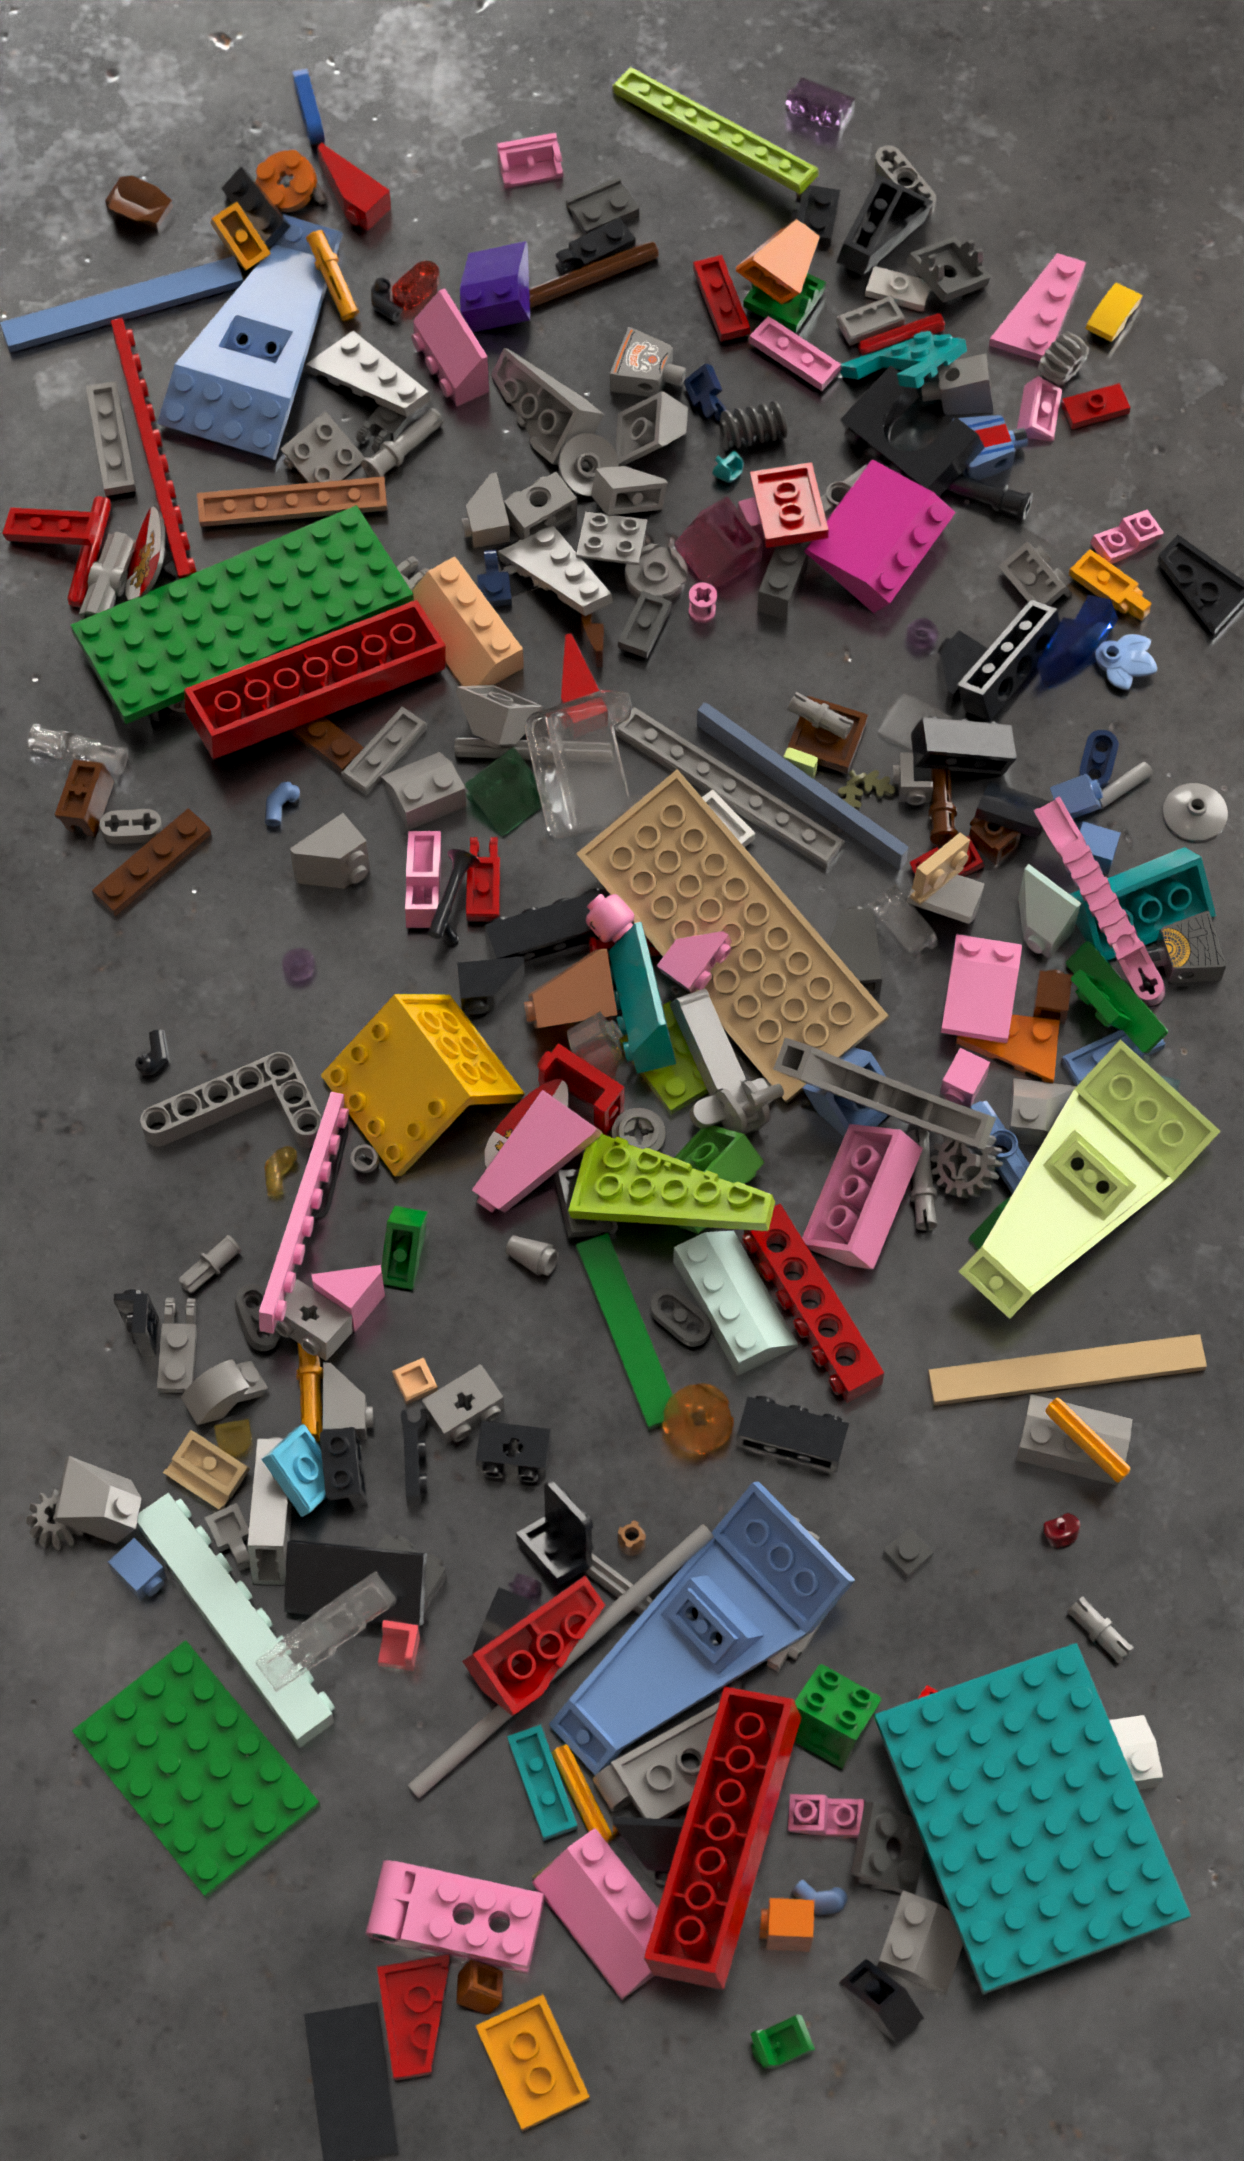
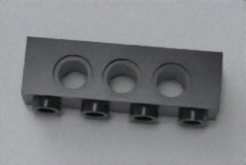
[957,600,1063,721]

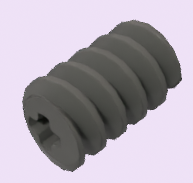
[720,401,788,450]

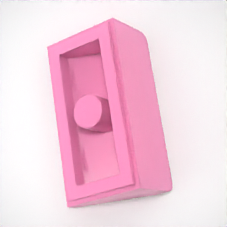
[1017,376,1062,442]

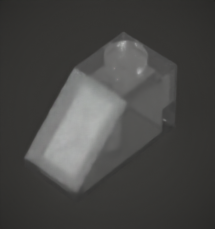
[566,1011,623,1079]

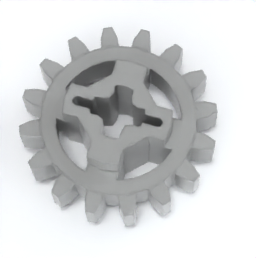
[930,1135,1003,1199]

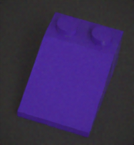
[460,241,530,332]

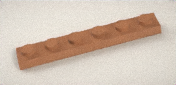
[197,477,387,527]

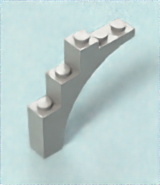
[773,1037,996,1150]

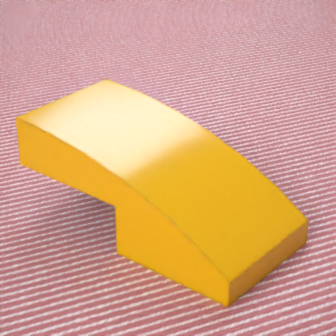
[1085,282,1143,342]

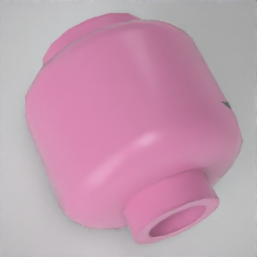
[586,894,635,944]

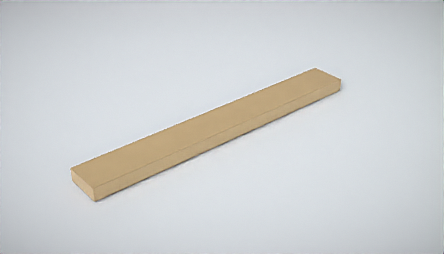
[928,1334,1207,1406]

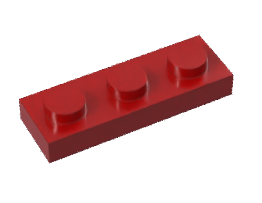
[693,255,750,342]
[2,507,101,546]

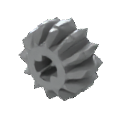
[1038,331,1089,386]
[26,1488,84,1550]

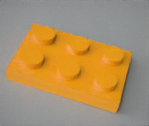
[476,1994,590,2132]

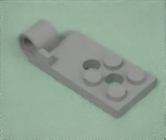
[592,1702,720,1819]

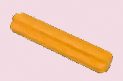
[1045,1398,1130,1482]
[552,1745,613,1844]

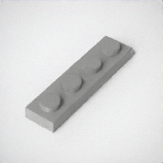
[86,381,136,496]

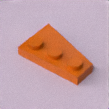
[956,1014,1060,1083]

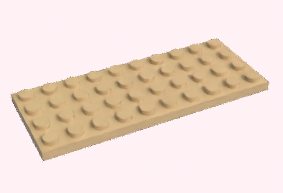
[576,769,889,1103]

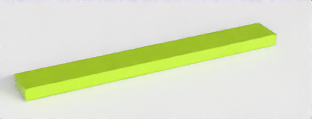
[612,67,819,194]

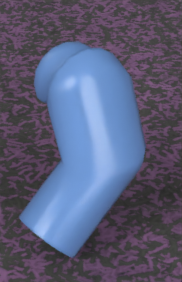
[791,1879,848,1915]

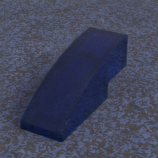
[1037,595,1118,687]

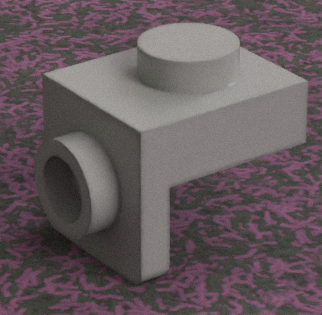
[892,753,933,805]

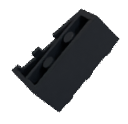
[836,175,933,276]

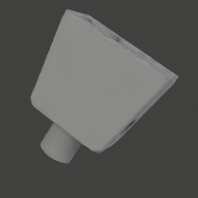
[921,354,994,414]

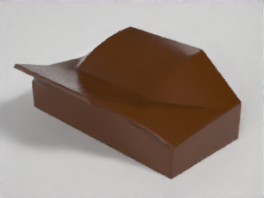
[105,175,173,229]

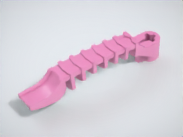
[1033,796,1165,1006]

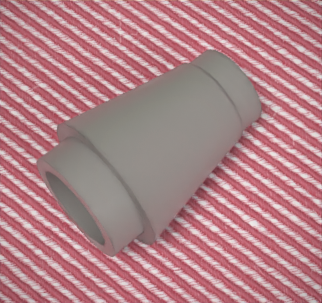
[505,1235,559,1276]

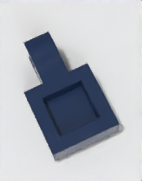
[683,363,727,422]
[477,550,512,607]

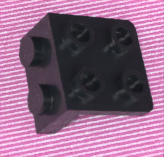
[516,1480,593,1587]

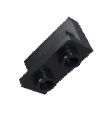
[791,184,841,246]
[114,1289,159,1357]
[320,1427,368,1508]

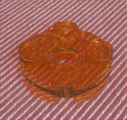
[662,1383,734,1454]

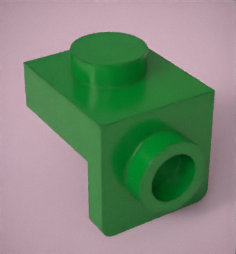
[750,2015,815,2068]

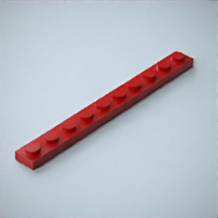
[111,318,197,580]

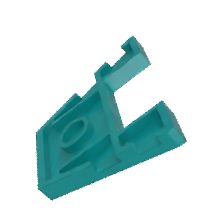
[840,331,967,388]

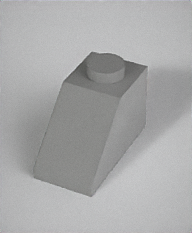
[591,466,668,516]
[462,473,510,549]
[323,1363,373,1439]

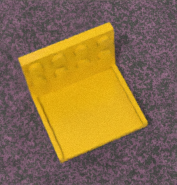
[321,994,525,1176]

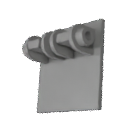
[280,411,365,483]
[576,512,647,565]

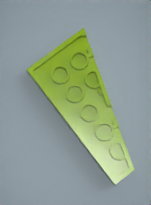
[568,1130,775,1231]

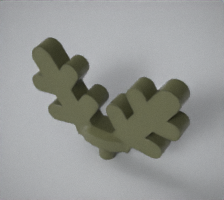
[837,770,895,810]

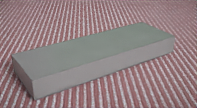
[341,707,427,796]

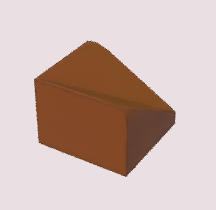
[456,1959,503,2014]

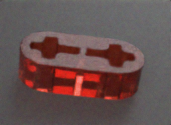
[392,260,440,311]

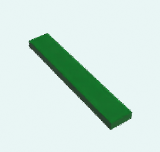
[576,1233,681,1431]

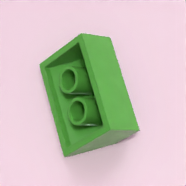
[674,1125,765,1234]

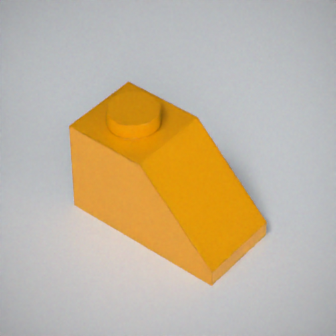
[210,202,271,271]

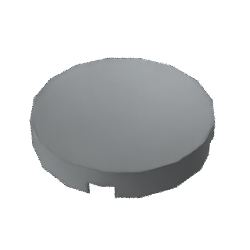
[625,544,687,601]

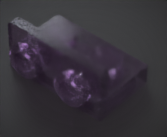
[786,77,855,132]

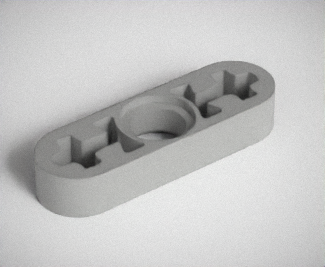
[874,146,936,218]

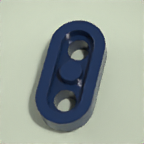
[1078,729,1119,790]

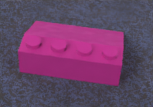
[804,460,956,613]

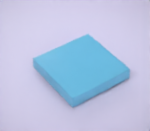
[262,1423,326,1517]

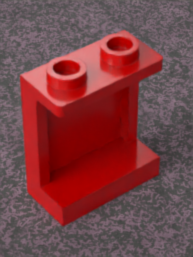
[537,1043,625,1136]

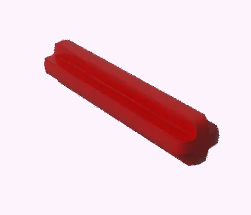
[859,313,945,356]

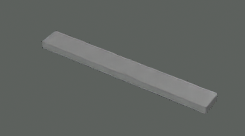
[615,707,845,869]

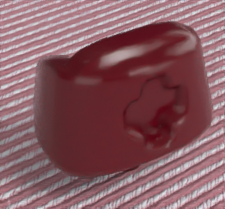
[1043,1513,1081,1547]

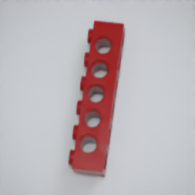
[742,1203,885,1403]

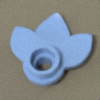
[1095,634,1157,690]

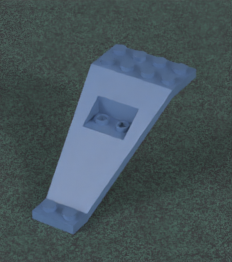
[157,215,343,460]
[548,1482,855,1775]

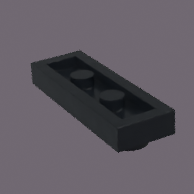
[221,167,291,248]

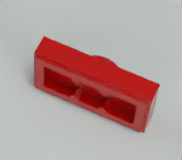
[1061,383,1131,429]

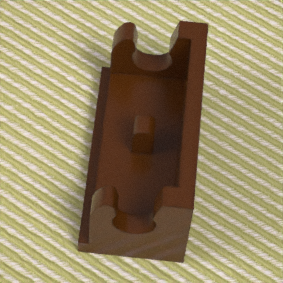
[54,759,115,837]

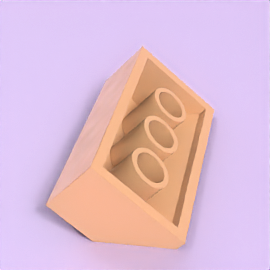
[412,556,524,686]

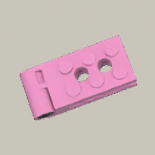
[366,1860,544,1974]

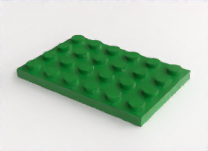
[72,1640,320,1898]

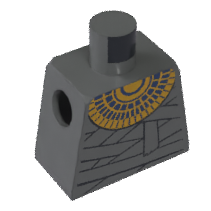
[1146,911,1226,983]

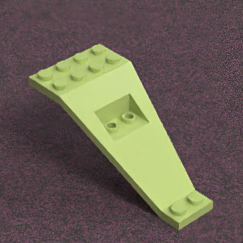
[959,1039,1221,1319]

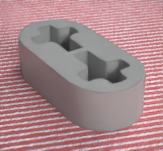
[99,809,163,844]

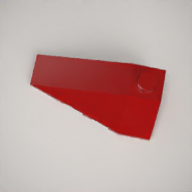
[462,1576,605,1716]

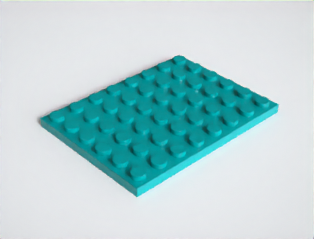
[874,1643,1191,1994]

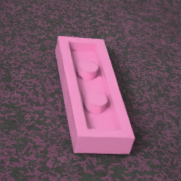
[749,316,841,391]

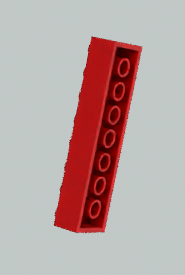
[184,600,446,759]
[644,1687,801,1990]

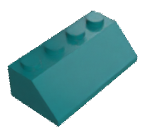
[1070,847,1216,961]
[608,922,676,1074]

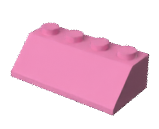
[802,1124,923,1269]
[532,1828,658,2000]

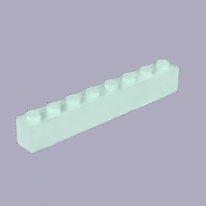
[136,1493,335,1748]

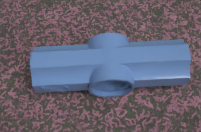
[969,1100,1030,1194]

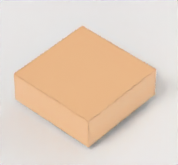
[392,1357,438,1405]

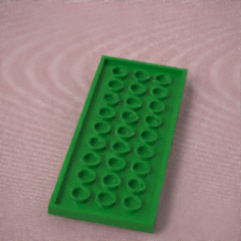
[71,505,414,725]

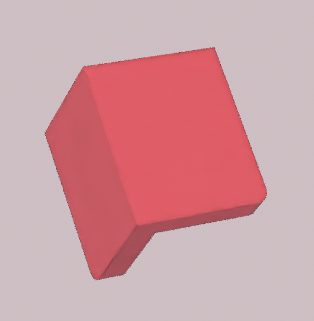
[378,1620,420,1671]

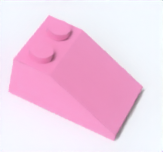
[941,934,1022,1043]

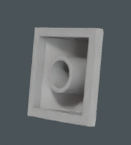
[906,874,985,924]

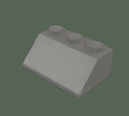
[1016,1394,1133,1485]

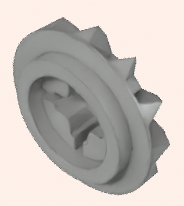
[612,1108,666,1151]

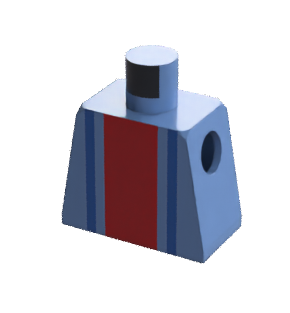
[952,415,1028,481]

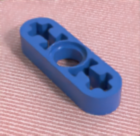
[292,69,325,145]

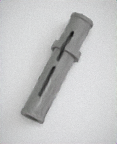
[907,1129,938,1230]

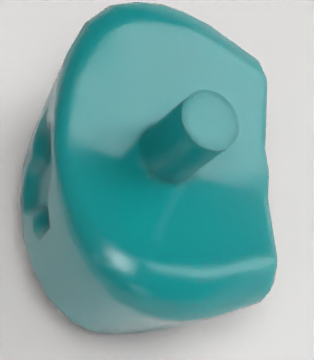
[712,451,744,483]

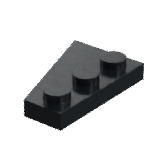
[1157,535,1244,635]

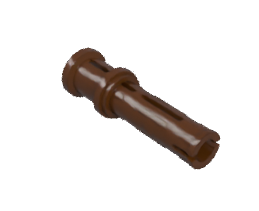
[928,769,959,846]

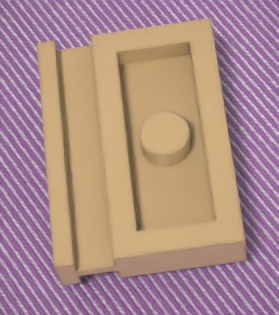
[910,833,970,905]
[163,1430,250,1510]

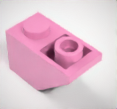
[657,931,732,993]

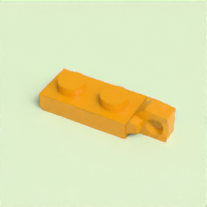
[1069,549,1151,621]

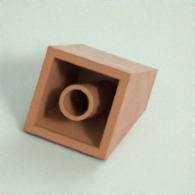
[524,949,617,1028]

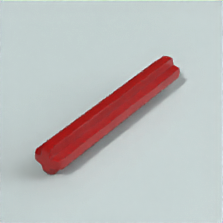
[67,496,111,608]

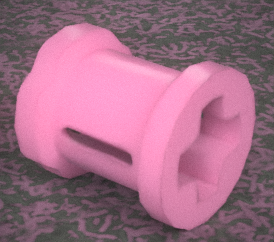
[688,583,717,623]

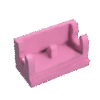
[497,133,563,188]

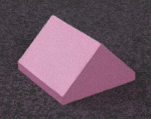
[311,1265,385,1332]

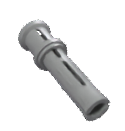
[361,408,444,478]

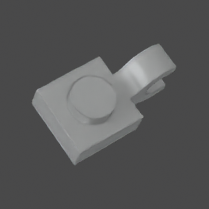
[205,1503,250,1571]

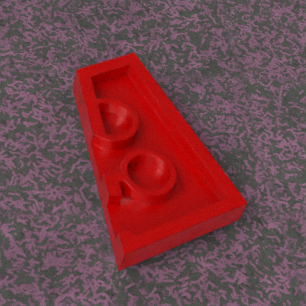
[377,1954,451,2081]

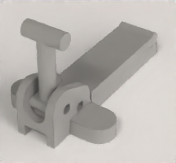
[670,989,784,1134]

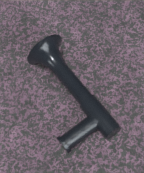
[428,849,480,946]

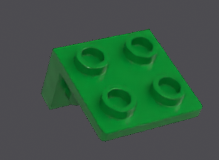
[795,1664,882,1769]

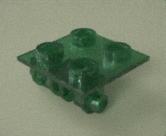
[464,747,552,837]

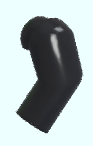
[371,277,402,321]
[135,1030,169,1076]

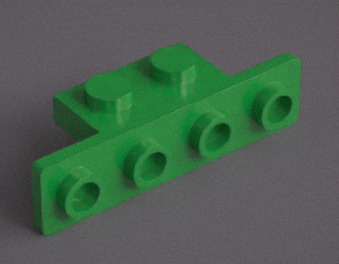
[1066,941,1168,1054]

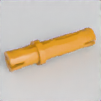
[306,230,360,321]
[296,1343,323,1442]

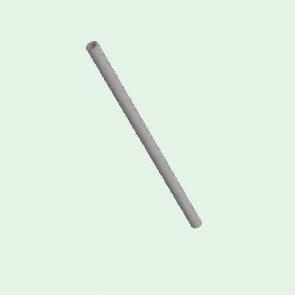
[407,1524,714,1799]

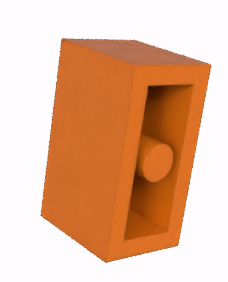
[759,1898,814,1952]

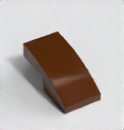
[580,612,604,667]

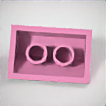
[411,288,489,407]

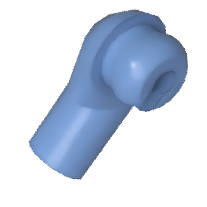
[265,782,300,826]

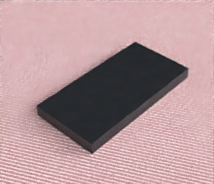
[284,1540,427,1626]
[304,2002,399,2161]

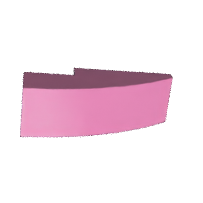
[405,831,441,928]

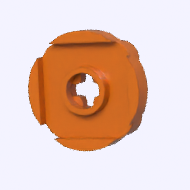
[256,150,317,213]

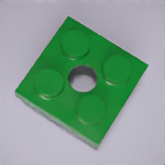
[743,273,826,333]

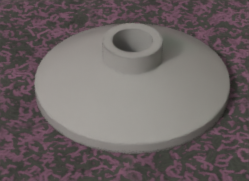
[559,433,619,496]
[1163,783,1228,842]

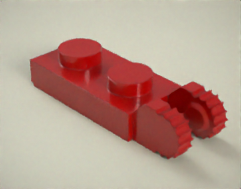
[466,837,500,921]

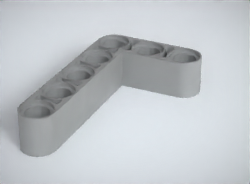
[140,1052,322,1148]

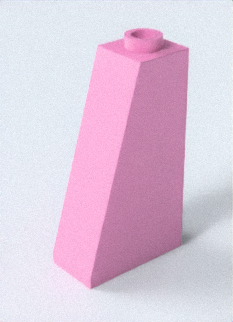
[472,1090,602,1213]

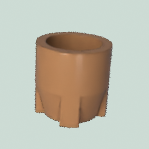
[618,1521,646,1556]

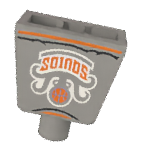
[610,327,686,397]

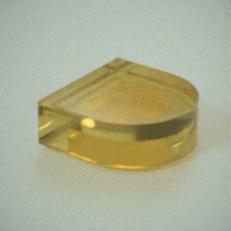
[214,1419,253,1459]

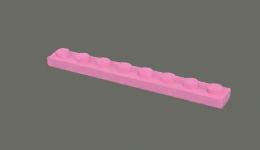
[259,1092,349,1334]

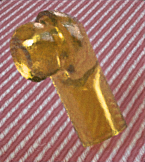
[264,1146,297,1195]

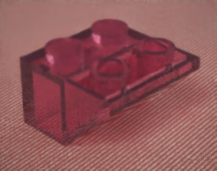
[674,497,763,588]

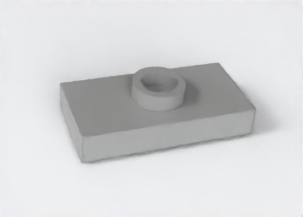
[836,296,905,346]

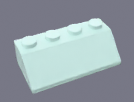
[673,1230,798,1376]

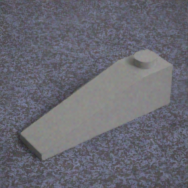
[491,348,604,465]

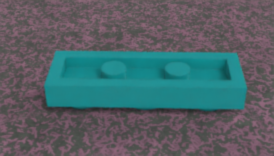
[507,1724,578,1841]

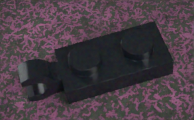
[555,218,636,274]
[401,1409,428,1507]

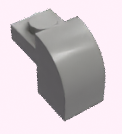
[181,1359,269,1425]

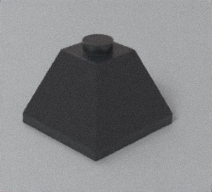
[613,1816,685,1885]

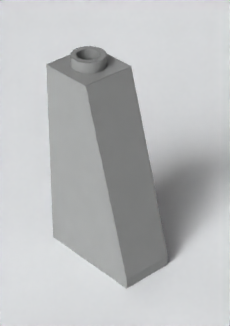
[248,1437,292,1585]

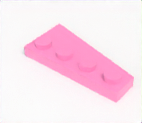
[989,253,1086,362]

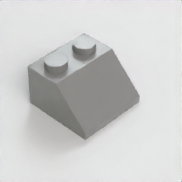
[381,752,467,831]
[290,813,370,888]
[877,1891,963,1994]

